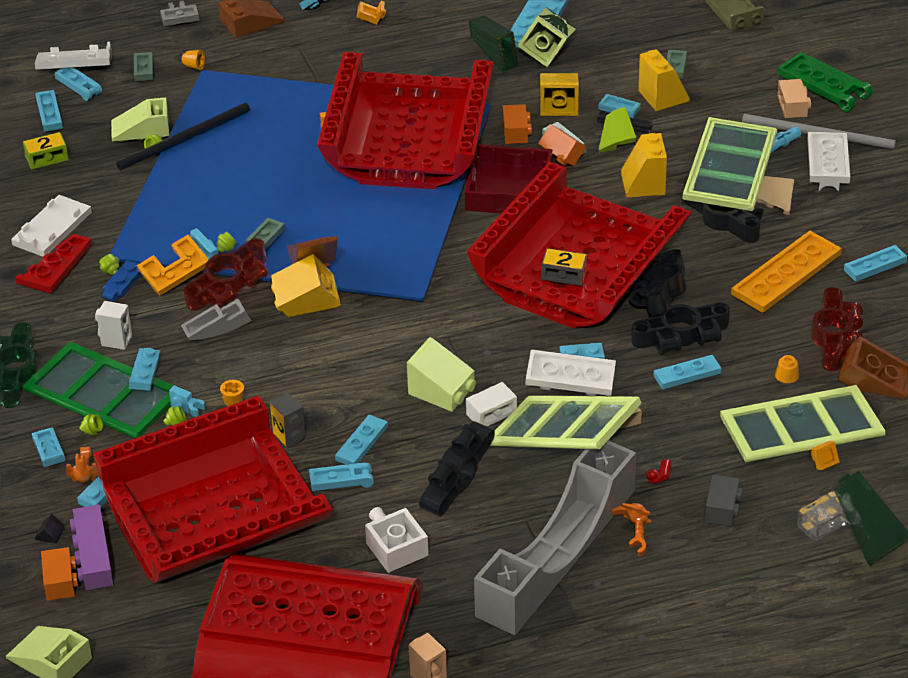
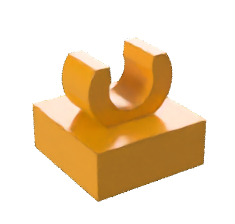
[810,440,840,470]

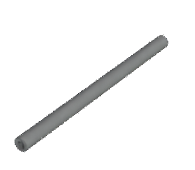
[742,114,896,150]

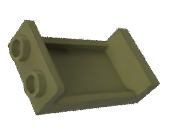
[704,0,764,31]

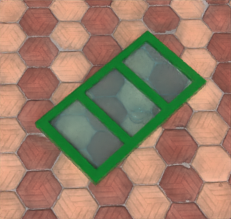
[23,341,174,439]

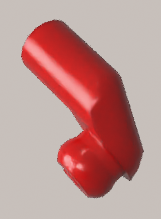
[646,459,672,484]

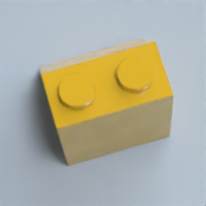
[639,49,690,111]
[540,73,579,116]
[621,133,667,197]
[271,254,341,317]

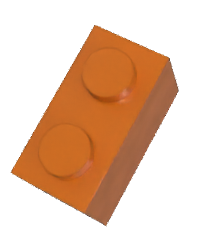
[503,104,532,144]
[538,124,587,166]
[41,547,78,601]

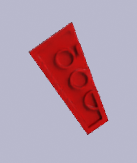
[15,234,92,294]

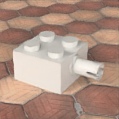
[365,507,429,573]

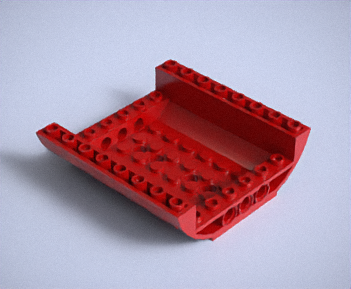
[317,52,494,189]
[467,162,692,329]
[93,396,332,583]
[192,554,423,678]

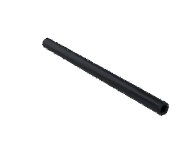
[116,102,250,171]

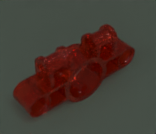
[183,238,268,310]
[811,287,863,372]

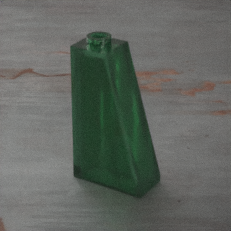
[468,16,519,72]
[834,471,908,567]

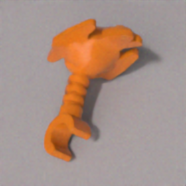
[66,447,99,483]
[611,503,651,557]

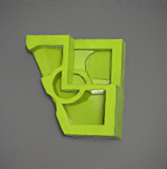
[598,107,636,153]

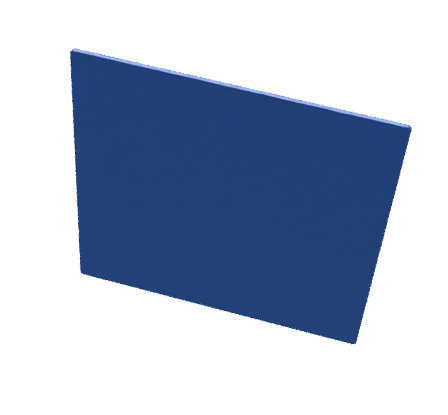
[110,70,491,301]

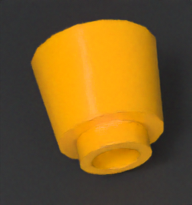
[182,50,205,70]
[775,355,799,383]
[220,380,244,406]

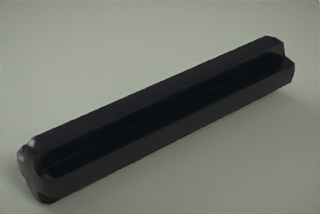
[597,111,653,133]

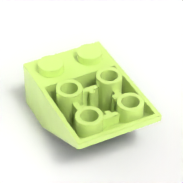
[111,97,170,142]
[6,626,92,678]

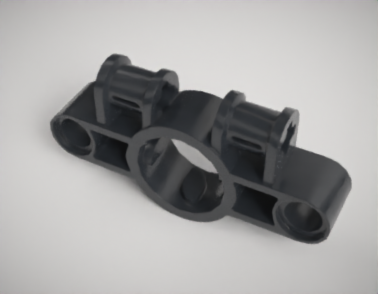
[684,180,764,243]
[629,249,687,315]
[631,302,730,355]
[419,421,495,516]

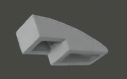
[181,299,251,340]

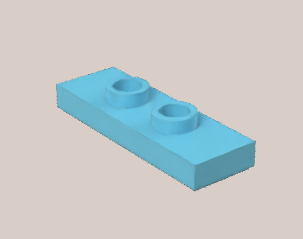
[653,355,721,389]
[335,415,388,465]

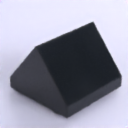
[35,514,65,544]

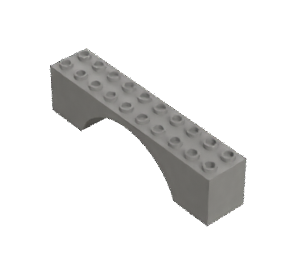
[474,441,636,635]

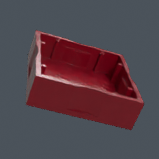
[465,144,553,213]

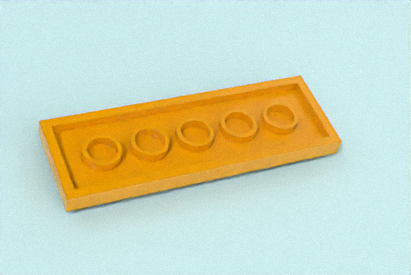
[731,231,842,313]

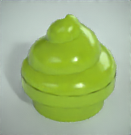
[144,134,163,148]
[217,232,237,252]
[99,254,120,275]
[163,406,187,426]
[79,414,103,436]

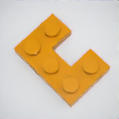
[137,235,211,296]

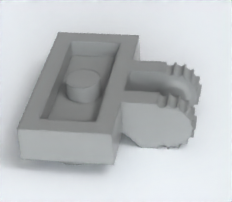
[160,1,199,26]

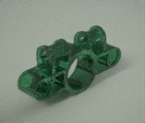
[0,322,38,408]

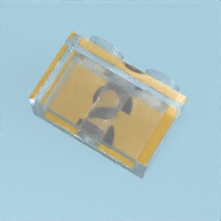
[797,491,852,542]

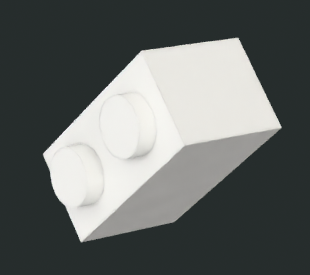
[95,301,132,350]
[466,382,517,426]

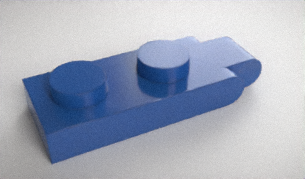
[102,260,142,302]

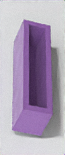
[70,504,113,590]

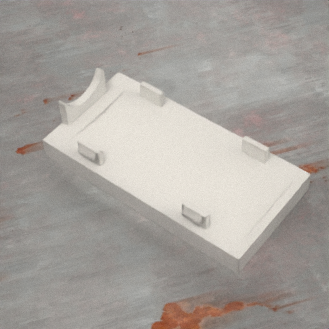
[35,42,112,69]
[807,132,850,191]
[11,195,92,257]
[525,350,616,396]

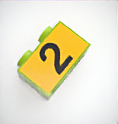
[23,132,68,170]

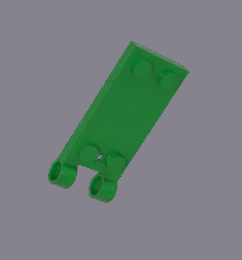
[777,52,874,112]

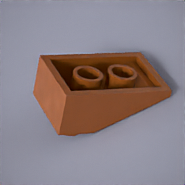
[219,0,285,38]
[287,236,338,266]
[838,336,908,399]

